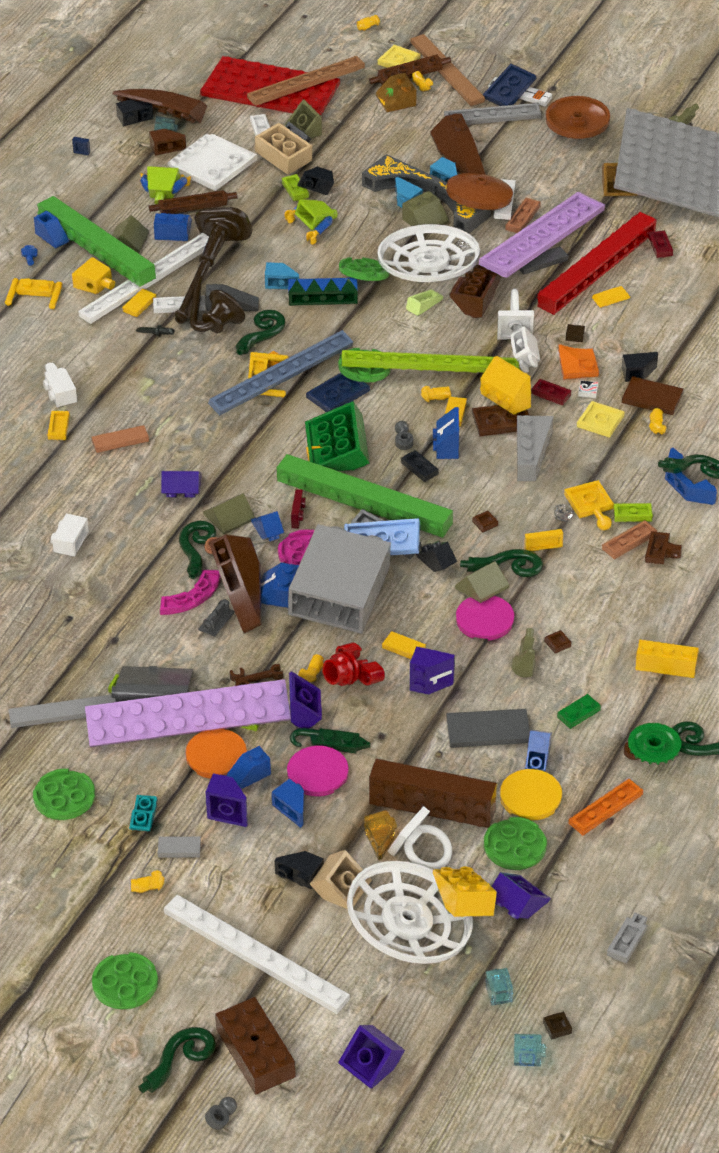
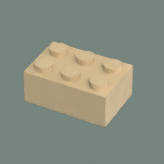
[255,123,312,175]

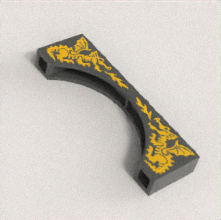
[362,154,491,234]

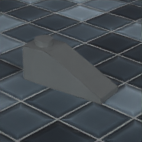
[206,284,259,311]

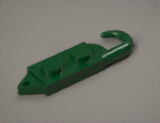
[290,728,371,754]

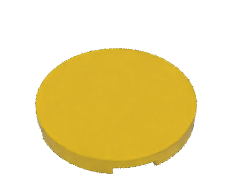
[500,769,562,821]

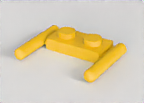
[5,278,63,309]
[248,352,289,397]

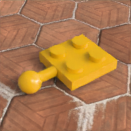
[564,480,614,531]

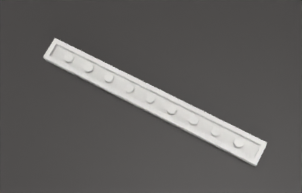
[78,233,209,324]
[164,895,350,1014]

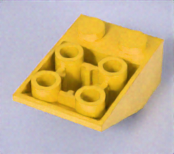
[432,866,497,917]

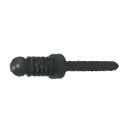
[136,325,175,336]

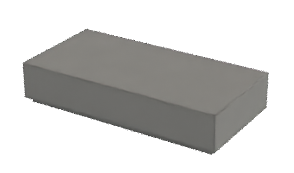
[158,836,201,858]

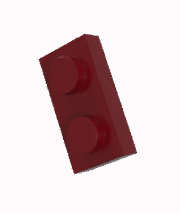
[648,230,673,258]
[531,379,572,406]
[291,489,306,529]

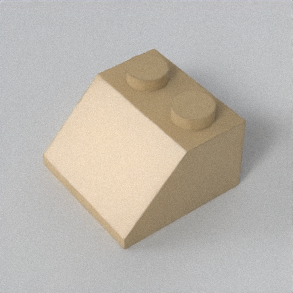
[310,850,372,909]

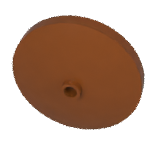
[546,96,610,139]
[446,173,513,210]

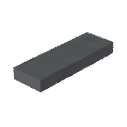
[519,246,568,275]

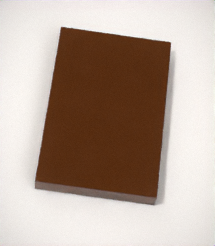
[621,376,684,415]
[472,405,529,437]

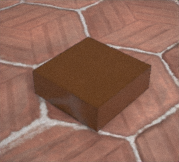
[472,511,498,533]
[544,630,572,654]

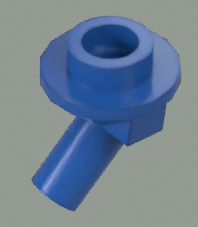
[21,245,38,266]

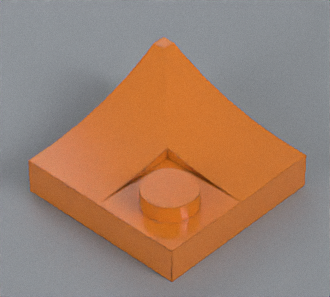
[558,344,599,379]

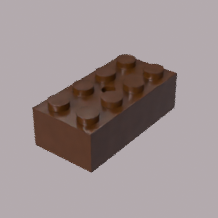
[215,997,296,1095]

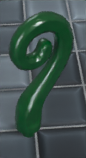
[236,310,286,355]
[658,454,719,479]
[179,520,216,579]
[460,549,543,577]
[672,721,719,756]
[138,1027,216,1094]

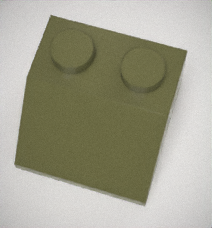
[402,191,449,235]

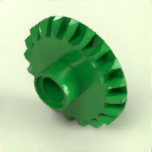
[628,723,681,765]

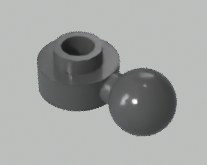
[395,421,413,450]
[205,1097,237,1130]

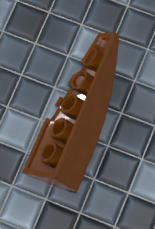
[430,113,485,174]
[449,265,501,318]

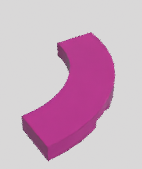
[160,570,221,615]

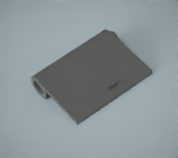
[112,666,193,702]

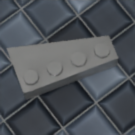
[517,415,554,481]

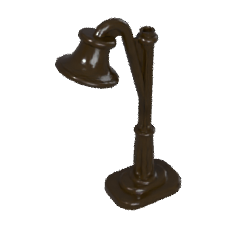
[174,207,253,333]

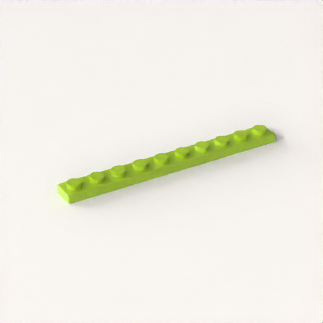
[341,350,520,373]

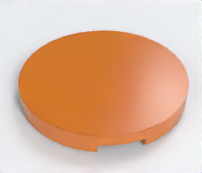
[186,729,247,778]

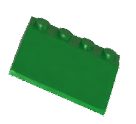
[305,401,370,471]

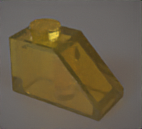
[364,810,397,860]

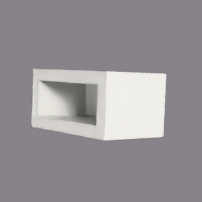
[51,513,89,557]

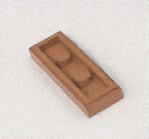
[505,198,541,233]
[91,425,149,453]
[602,520,657,559]

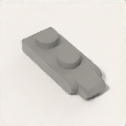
[607,913,648,964]

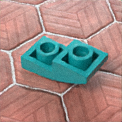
[129,795,158,831]

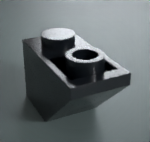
[116,99,153,127]
[297,166,334,195]
[622,352,658,382]
[416,541,458,572]
[274,851,324,889]

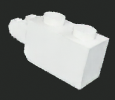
[510,326,540,373]
[43,362,77,407]

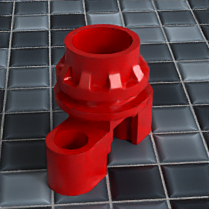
[322,642,385,686]

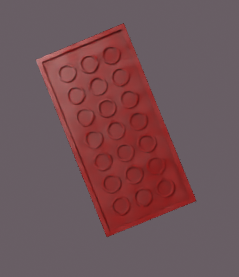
[200,56,340,115]

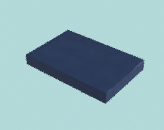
[483,63,537,106]
[306,372,370,412]

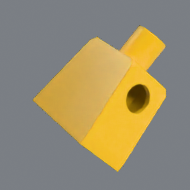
[72,257,115,294]

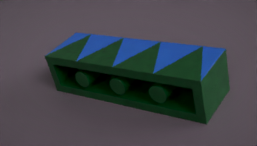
[288,278,358,306]

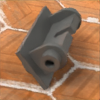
[198,599,235,637]

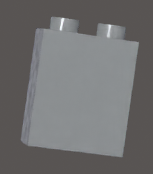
[288,524,391,634]

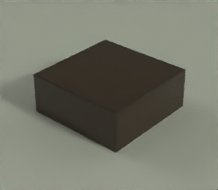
[565,324,585,342]
[543,1011,572,1040]

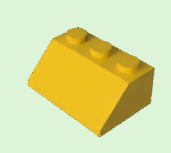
[480,356,531,414]
[635,639,699,678]

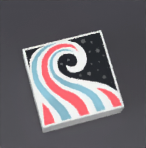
[578,380,598,398]

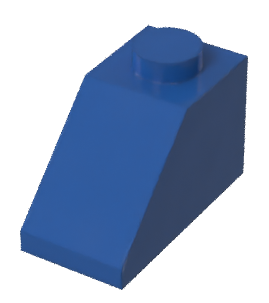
[251,511,284,541]
[226,746,271,789]
[271,779,304,828]

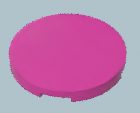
[278,529,315,565]
[456,596,514,641]
[287,746,349,797]

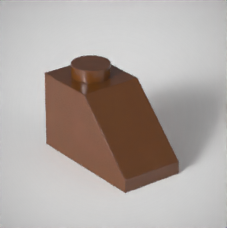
[149,129,186,156]

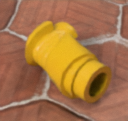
[356,15,380,31]
[412,71,433,92]
[421,386,451,402]
[649,408,667,435]
[298,654,324,683]
[131,870,165,894]

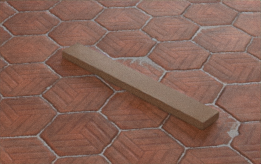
[410,34,485,106]
[247,56,365,106]

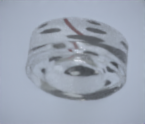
[554,504,573,522]

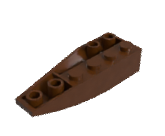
[112,89,207,124]
[209,534,262,633]

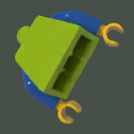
[140,166,191,204]
[284,199,338,245]

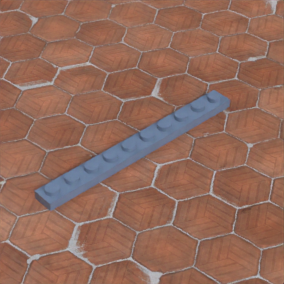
[208,330,353,416]

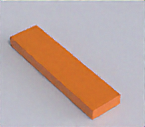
[569,779,643,836]

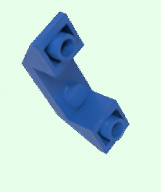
[665,447,717,505]

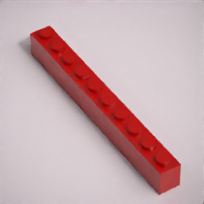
[537,212,657,315]

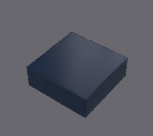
[72,136,90,156]

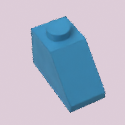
[430,157,457,182]
[395,177,423,208]
[265,262,299,289]

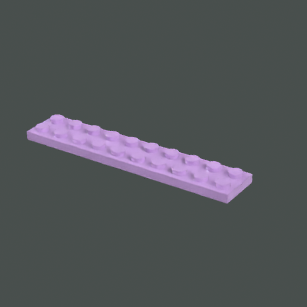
[479,192,605,278]
[85,679,291,747]

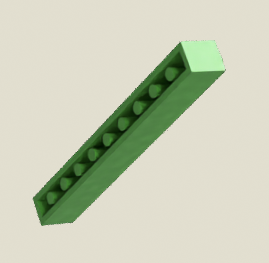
[37,196,156,287]
[276,454,453,538]

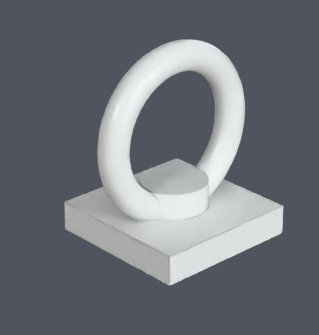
[497,288,534,340]
[387,806,452,870]

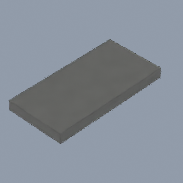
[446,709,530,748]

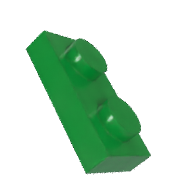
[557,694,601,729]

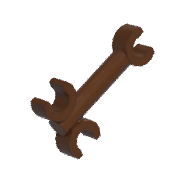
[230,664,284,686]

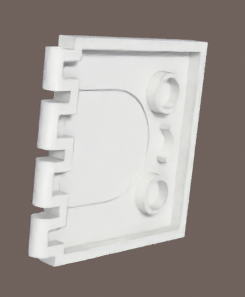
[168,134,257,191]

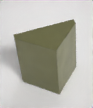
[284,99,322,138]
[112,215,149,253]
[203,493,255,535]
[455,561,509,603]

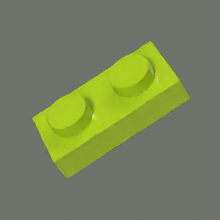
[282,174,309,201]
[613,503,653,522]

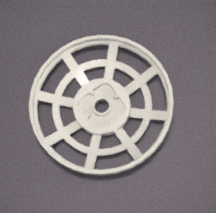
[378,224,480,282]
[347,861,473,964]

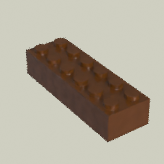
[369,759,497,828]

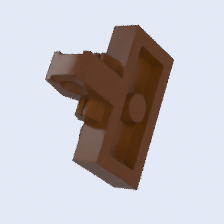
[645,531,682,564]

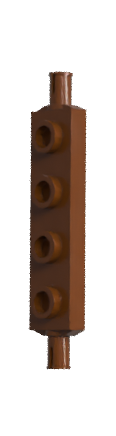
[369,54,451,85]
[148,190,238,214]

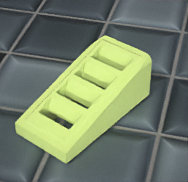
[406,289,444,316]

